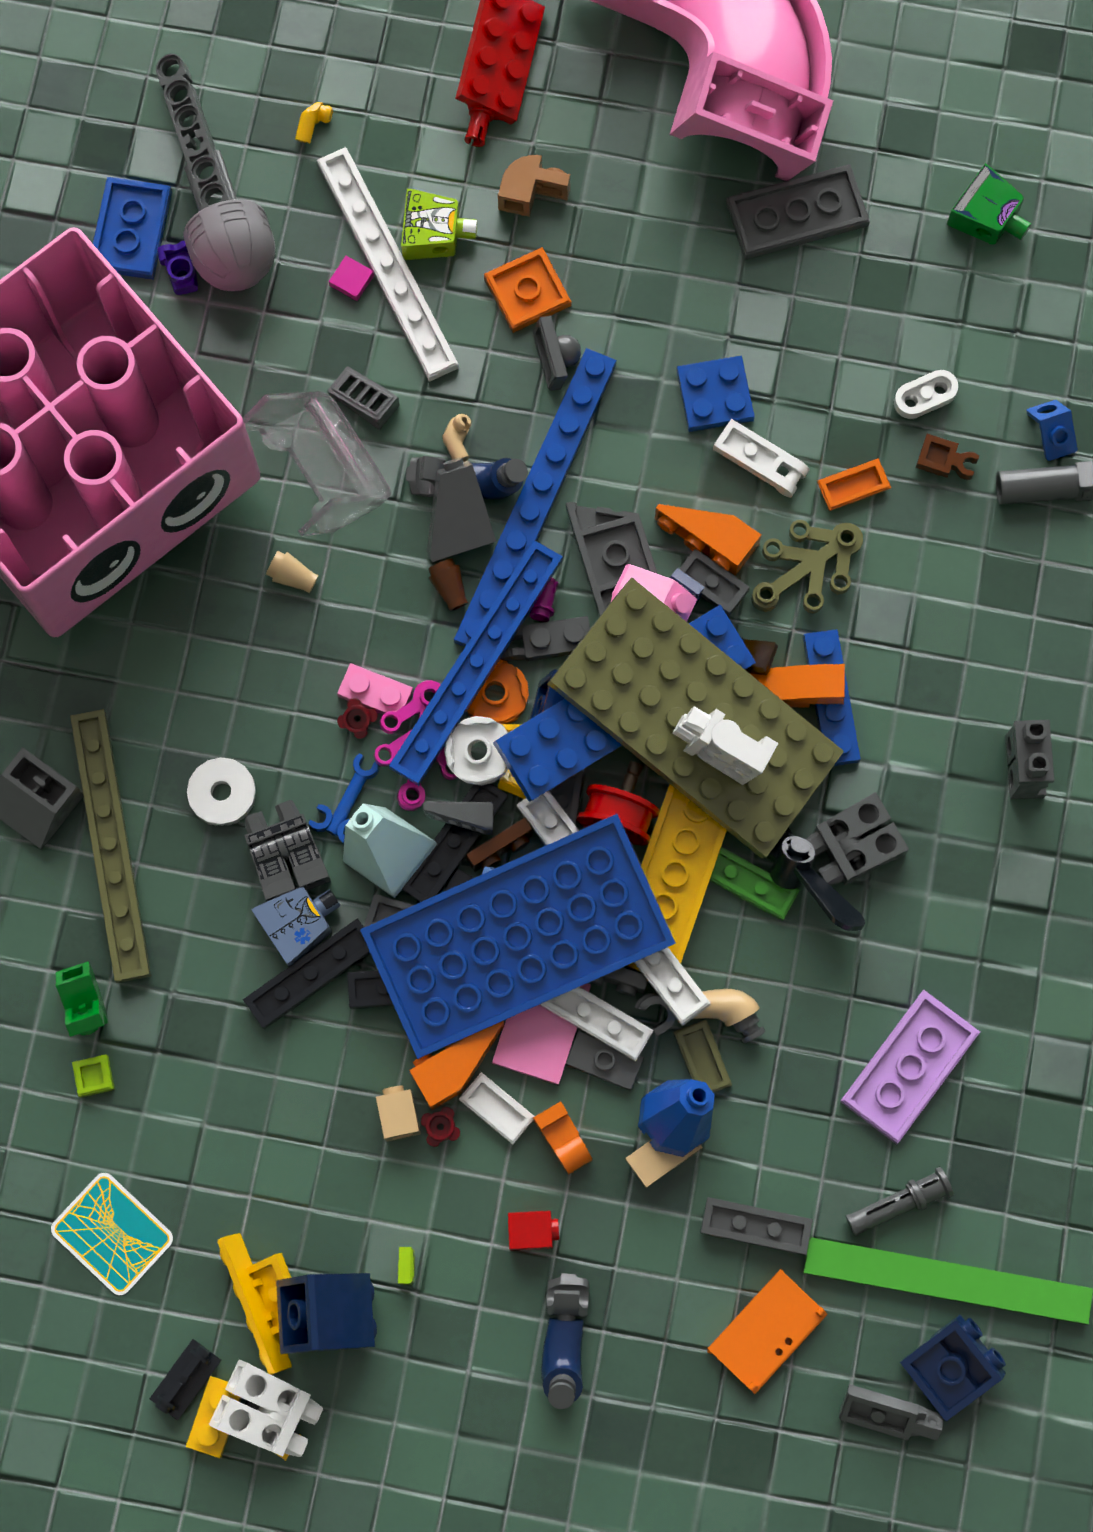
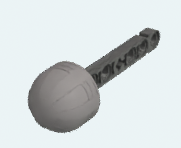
[156,53,275,291]

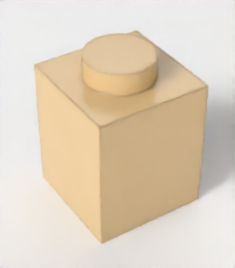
[376,1085,421,1142]

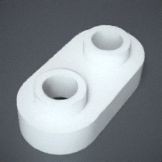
[894,370,958,419]

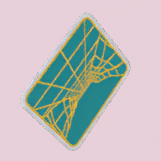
[51,1173,173,1295]

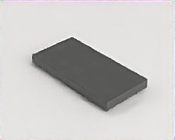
[726,164,870,260]

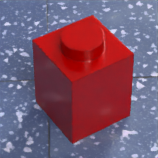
[508,1211,559,1251]

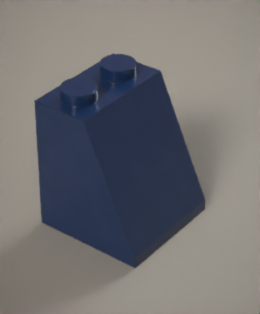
[276,1273,377,1354]

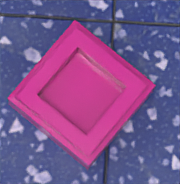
[329,256,374,301]

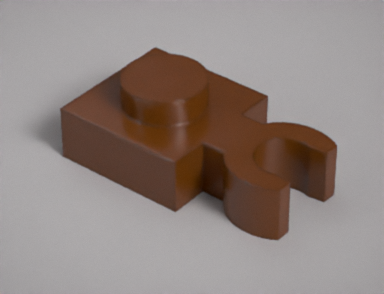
[915,434,979,480]

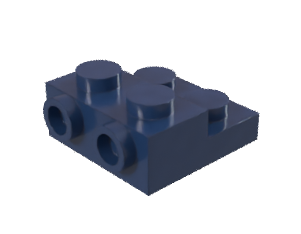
[900,1315,1006,1421]

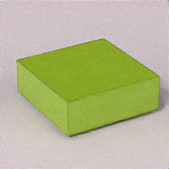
[72,1054,115,1098]
[398,1247,415,1285]

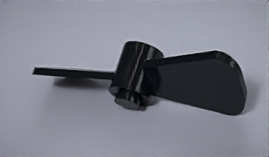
[767,827,865,931]

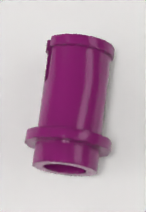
[529,578,559,622]

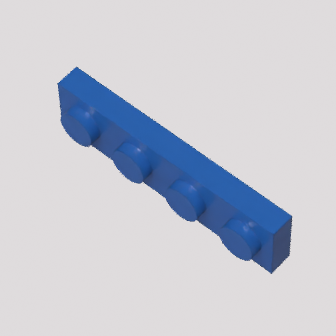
[803,629,861,766]

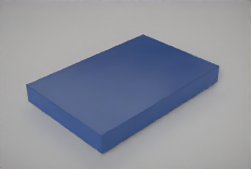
[93,177,172,280]

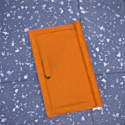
[707,1269,828,1394]

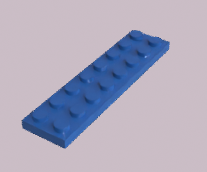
[493,605,756,802]

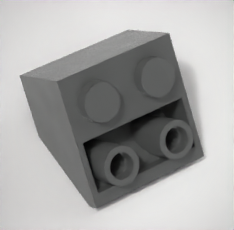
[0,747,84,850]

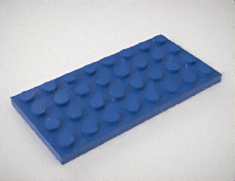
[360,814,676,1059]

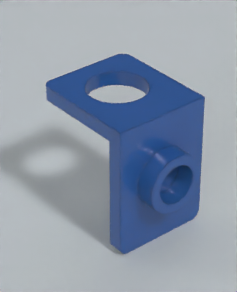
[1026,400,1078,461]

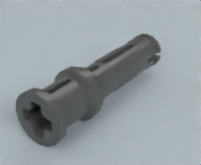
[845,1166,954,1237]

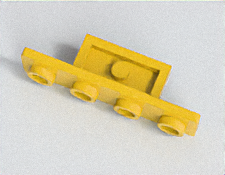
[217,1233,292,1375]

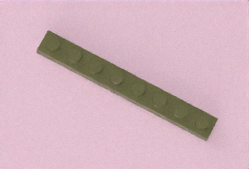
[70,709,151,983]

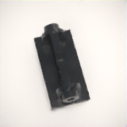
[149,1339,222,1420]

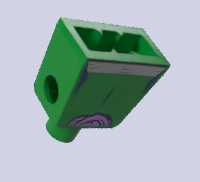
[947,163,1032,245]

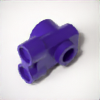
[157,241,198,295]

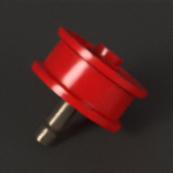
[577,761,660,846]

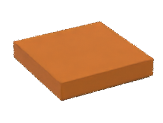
[484,247,571,333]

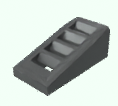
[327,366,400,430]
[423,801,494,835]

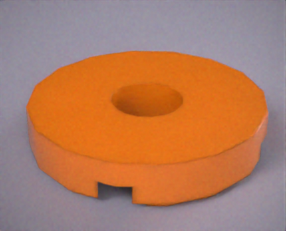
[467,659,529,724]

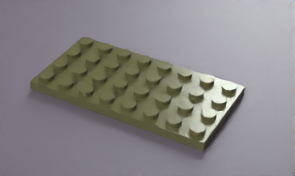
[547,577,844,859]

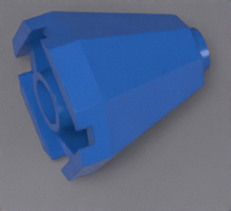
[638,1079,714,1157]

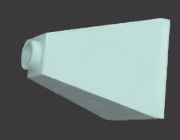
[343,803,437,898]

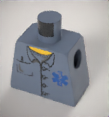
[251,887,340,967]

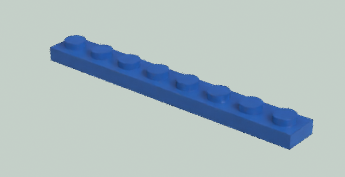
[389,540,563,786]

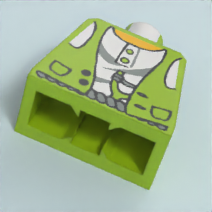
[401,188,477,260]

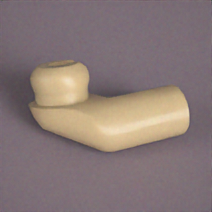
[443,414,471,462]

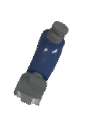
[406,456,528,499]
[541,1273,589,1409]

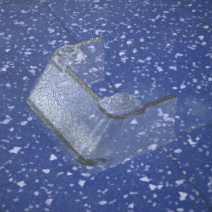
[243,391,391,536]

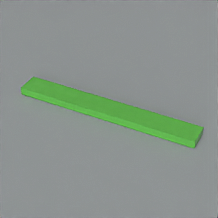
[803,1237,1093,1325]

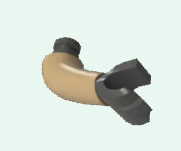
[635,989,765,1044]

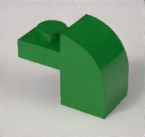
[56,961,108,1037]

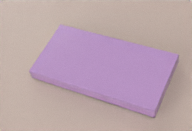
[840,990,980,1145]

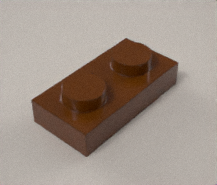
[466,818,533,872]

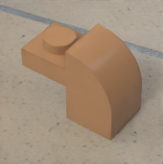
[498,155,571,217]

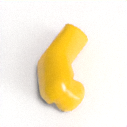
[295,102,333,144]

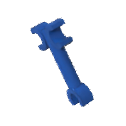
[308,753,380,845]

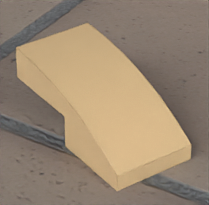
[625,1140,703,1188]

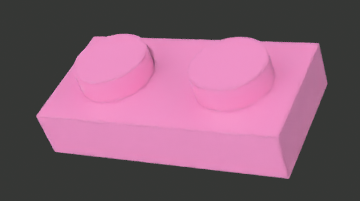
[337,663,414,718]

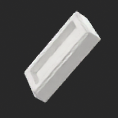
[459,1072,535,1145]

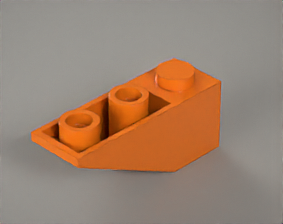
[655,504,761,576]
[409,1021,504,1110]

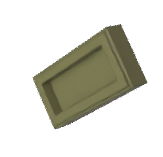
[673,1020,732,1093]

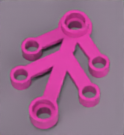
[374,680,458,811]

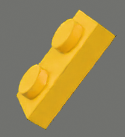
[185,1376,242,1458]

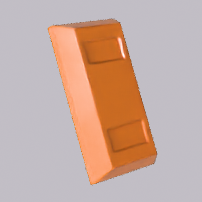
[817,458,891,511]

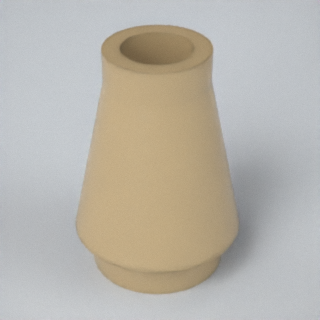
[266,551,319,593]

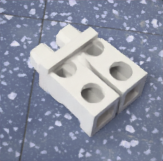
[672,706,778,785]
[209,1359,323,1457]

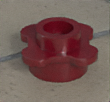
[337,698,378,739]
[421,1107,460,1147]

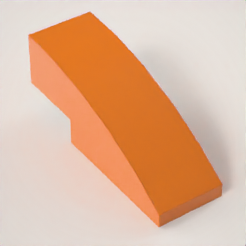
[749,664,845,707]

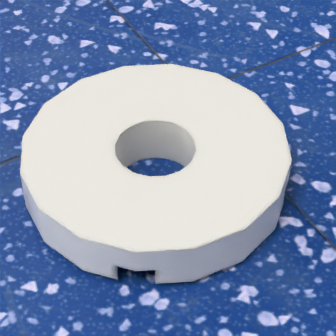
[444,716,508,786]
[187,757,256,826]

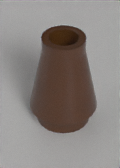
[428,558,468,611]

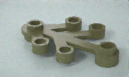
[752,520,863,613]

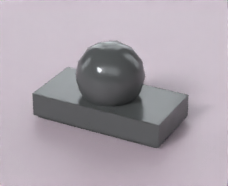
[532,316,581,391]

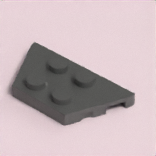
[566,502,658,617]

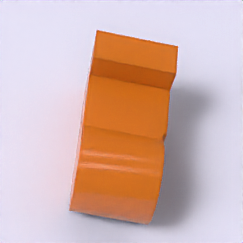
[533,1101,593,1175]

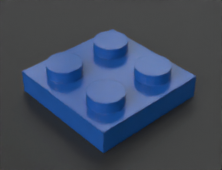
[677,355,755,432]

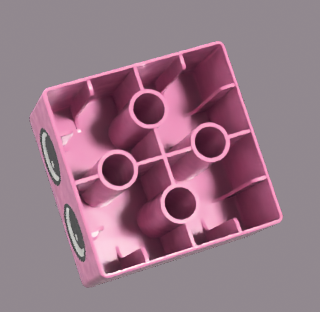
[0,227,260,637]

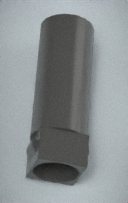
[996,461,1093,505]

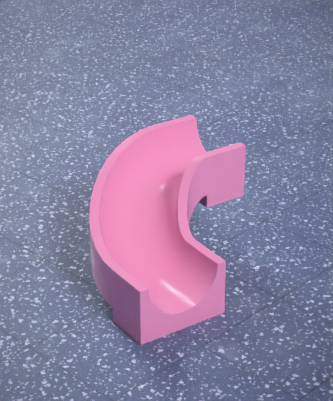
[590,0,833,181]

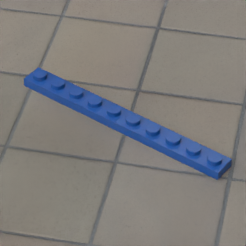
[454,348,617,647]

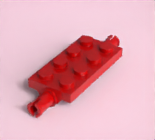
[455,0,545,147]

